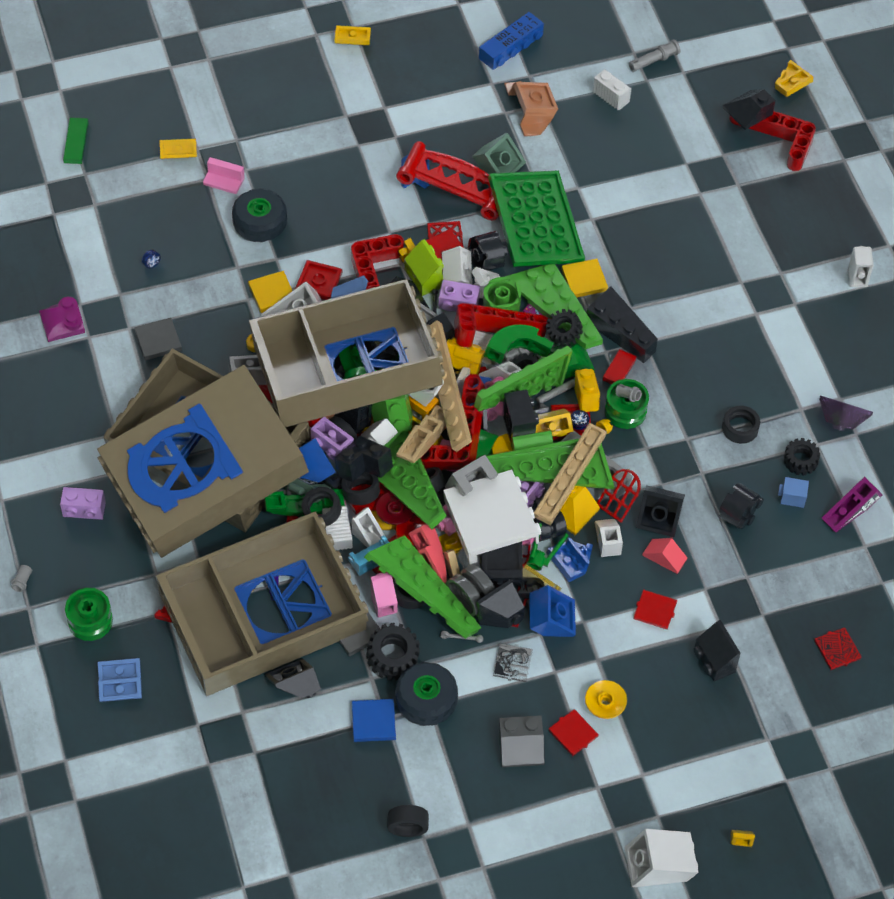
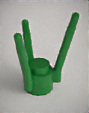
[527,523,569,571]

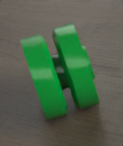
[605,379,649,429]
[65,588,113,641]

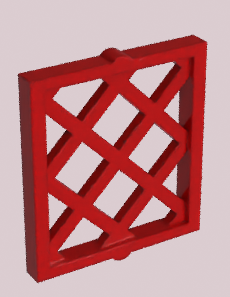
[427,221,463,245]

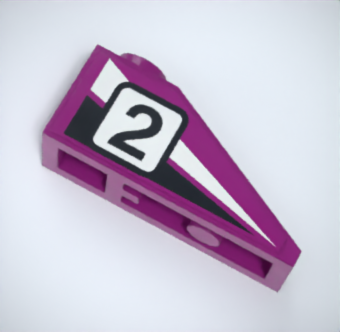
[822,476,883,532]

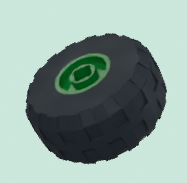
[232,188,287,242]
[395,662,458,726]

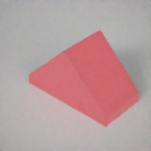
[642,538,687,574]

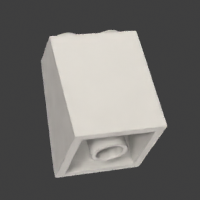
[625,829,698,887]

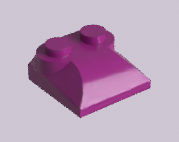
[39,297,85,342]

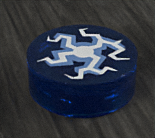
[142,249,161,269]
[571,410,590,430]

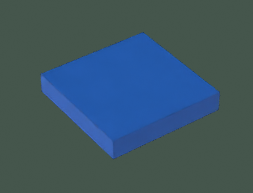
[352,699,396,742]

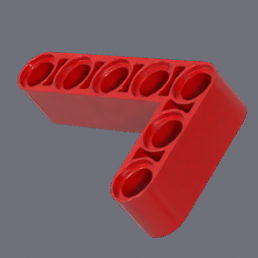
[729,111,816,171]
[351,234,404,290]
[454,303,548,347]
[421,374,486,470]

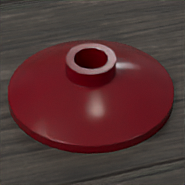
[376,492,414,525]

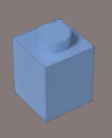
[778,477,809,508]

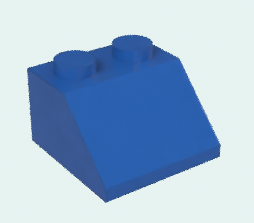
[529,585,576,637]

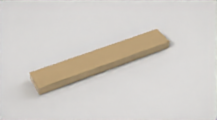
[534,423,607,525]

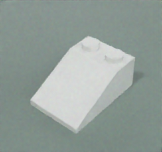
[261,282,322,317]

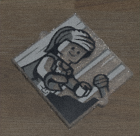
[493,643,533,682]

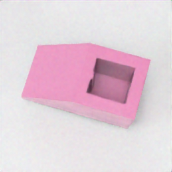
[371,573,398,618]

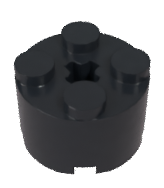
[468,231,508,271]
[718,483,764,529]

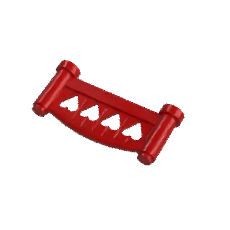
[396,141,499,221]

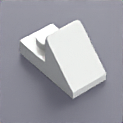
[471,267,500,298]

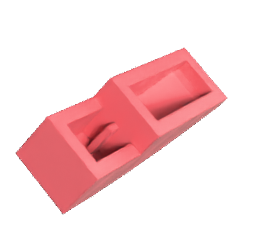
[409,524,447,583]

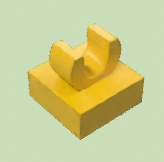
[399,238,416,263]

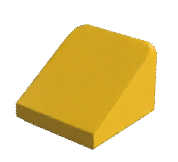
[731,830,755,847]

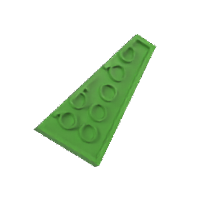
[505,264,603,349]
[474,346,573,411]
[378,431,446,530]
[486,438,614,489]
[364,535,481,639]

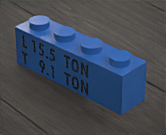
[479,12,544,70]

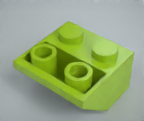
[404,239,444,296]

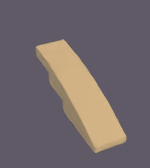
[396,405,446,463]

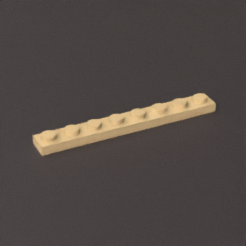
[430,320,472,452]

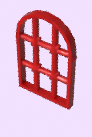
[597,469,641,523]

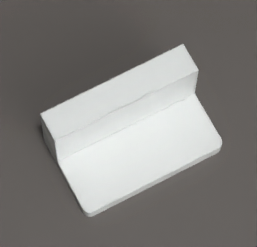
[442,246,472,285]

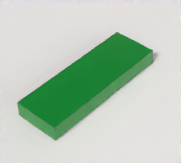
[63,118,88,164]

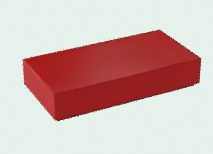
[603,349,637,384]

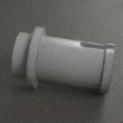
[616,384,642,402]
[11,565,33,592]

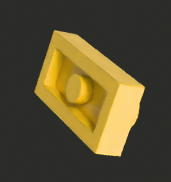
[335,25,371,45]
[159,138,197,159]

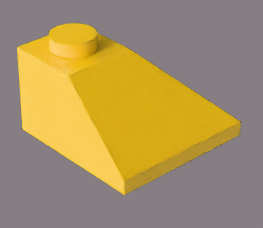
[560,486,600,535]

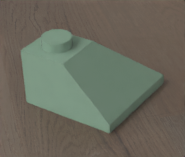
[473,133,526,174]

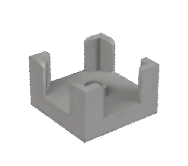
[445,455,498,496]

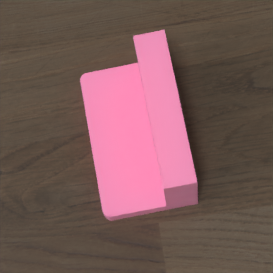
[203,157,245,194]

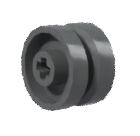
[447,564,495,617]

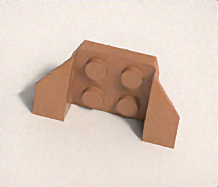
[504,81,558,136]

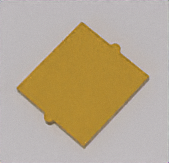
[524,564,562,591]

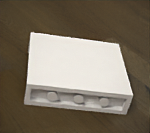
[443,470,541,564]

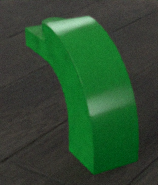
[483,325,554,365]

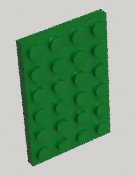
[488,170,585,267]

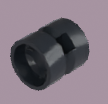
[533,511,567,542]

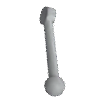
[441,631,484,643]

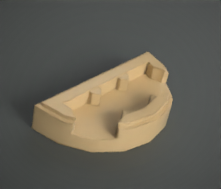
[444,549,461,578]

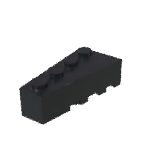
[586,286,658,363]

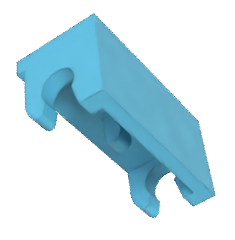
[348,535,389,576]

